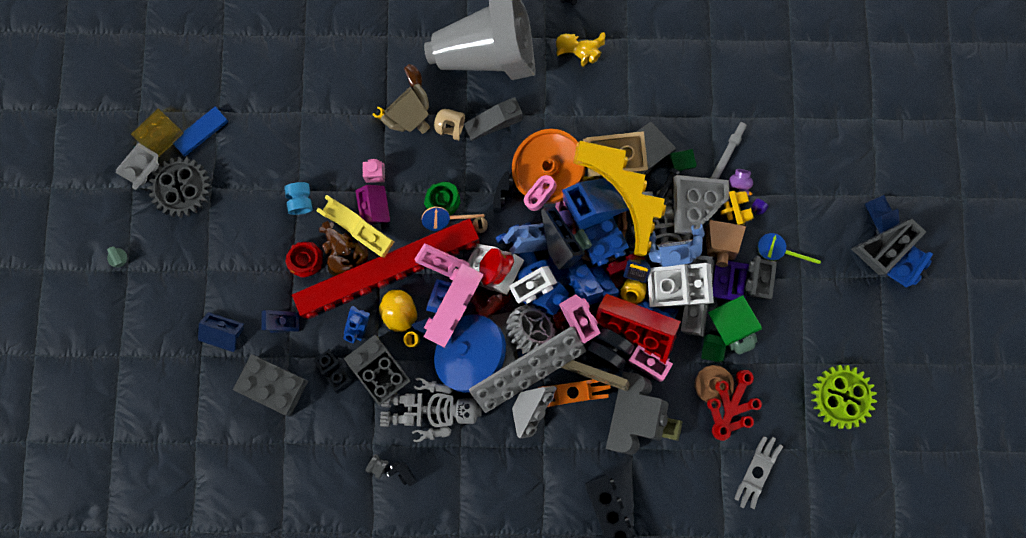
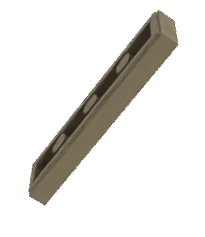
[561,360,630,391]

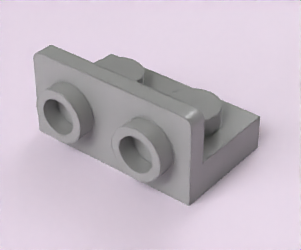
[116,143,159,190]

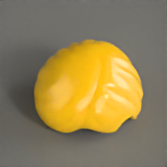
[379,290,417,332]

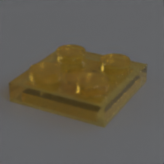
[131,108,183,157]

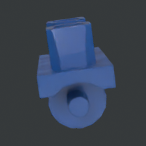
[343,306,370,343]

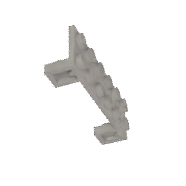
[469,326,586,413]

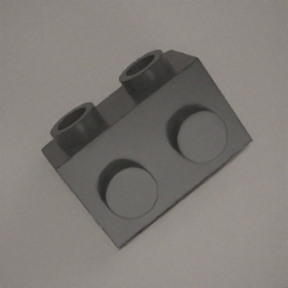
[745,256,777,300]

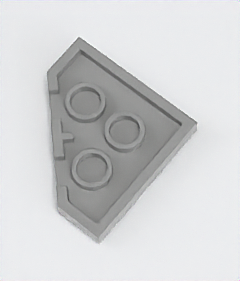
[673,175,729,235]

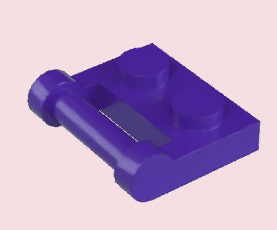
[712,260,749,301]

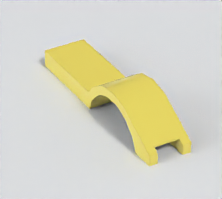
[316,195,394,258]

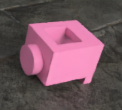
[363,159,385,183]

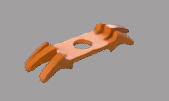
[538,379,611,407]

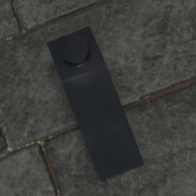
[541,207,585,269]

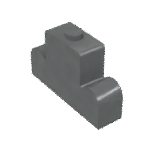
[606,371,669,455]

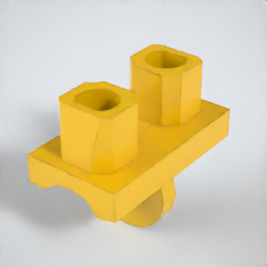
[720,191,754,226]

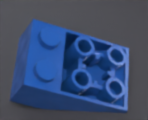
[562,178,629,230]

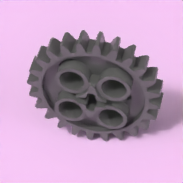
[148,157,212,218]

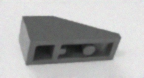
[464,97,523,141]

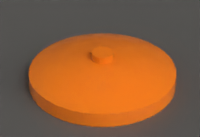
[512,129,586,204]

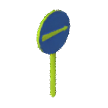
[758,233,821,264]

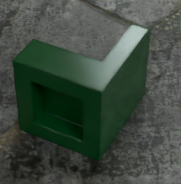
[668,149,697,173]
[701,334,726,363]

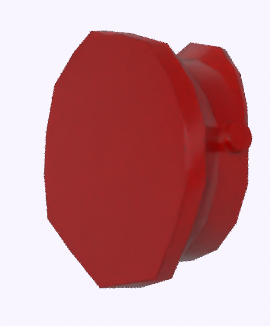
[285,242,323,278]
[479,248,514,286]

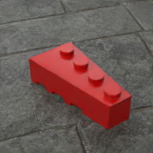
[596,293,681,364]

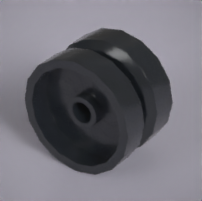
[585,326,635,372]

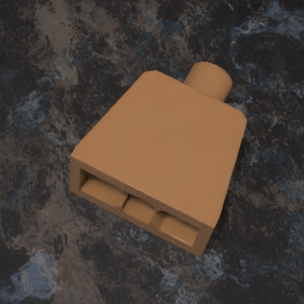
[705,220,746,267]

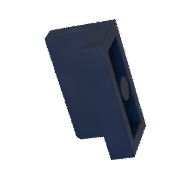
[198,312,244,352]

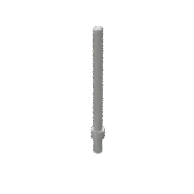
[711,122,747,179]

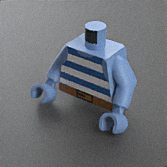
[648,224,705,267]

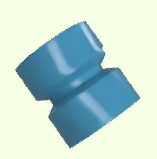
[284,182,313,215]

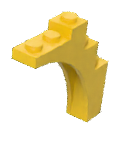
[573,141,666,256]

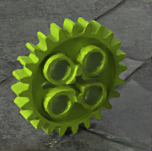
[811,365,877,429]

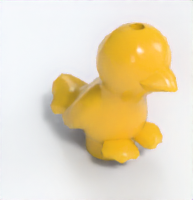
[556,32,606,67]

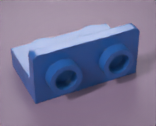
[887,246,933,287]

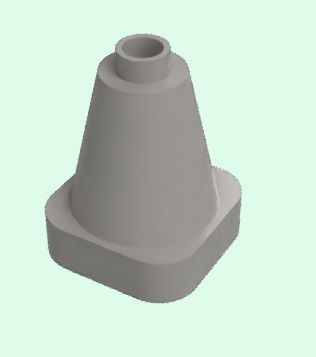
[424,0,535,80]

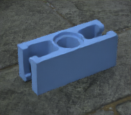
[503,223,548,254]

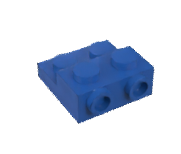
[577,217,629,267]
[566,264,619,305]

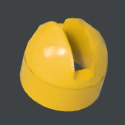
[403,332,420,347]

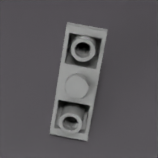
[512,386,557,439]

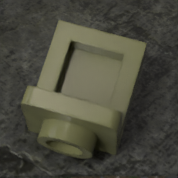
[662,418,683,441]

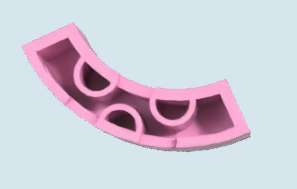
[424,263,484,348]

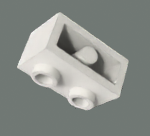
[509,266,557,304]

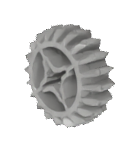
[505,304,557,354]

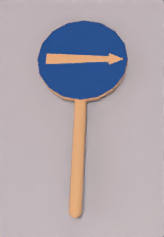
[421,207,485,231]

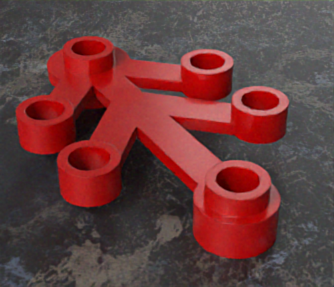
[707,370,762,441]

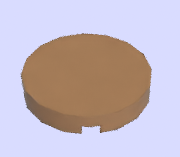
[694,365,734,404]

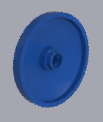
[434,315,506,393]

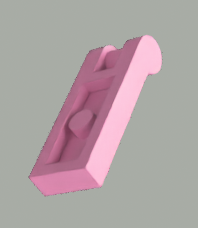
[415,243,470,277]

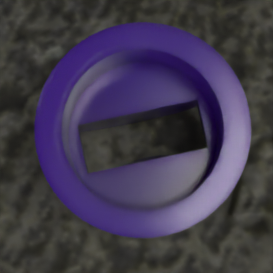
[752,198,769,215]

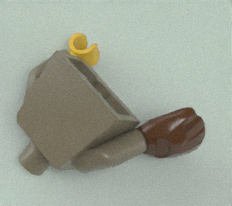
[373,64,430,134]

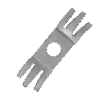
[735,437,783,509]

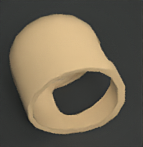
[434,109,465,141]

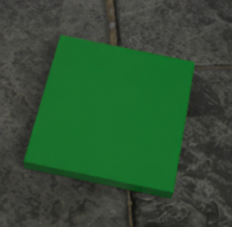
[708,295,762,346]

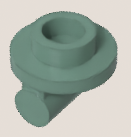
[573,229,592,251]
[107,246,127,267]

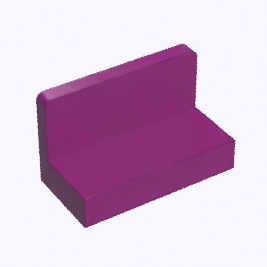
[356,185,390,225]

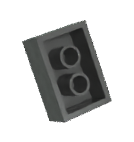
[233,354,308,416]

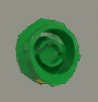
[424,182,461,216]

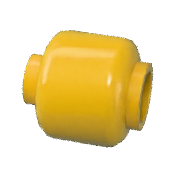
[620,279,648,305]

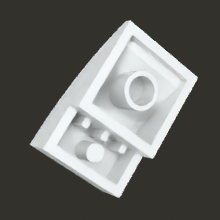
[468,244,524,295]
[648,263,714,307]

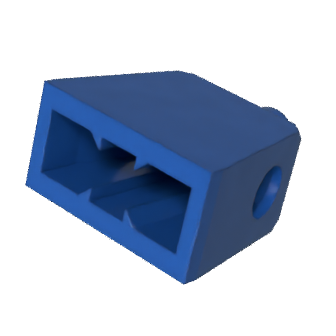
[524,280,569,315]

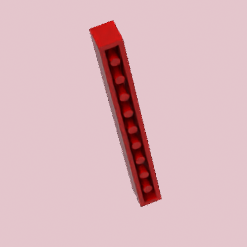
[292,218,480,319]

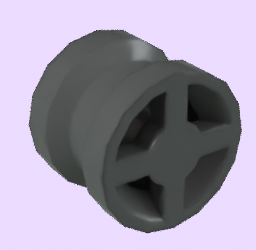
[365,454,389,479]

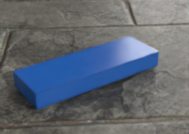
[171,106,229,157]

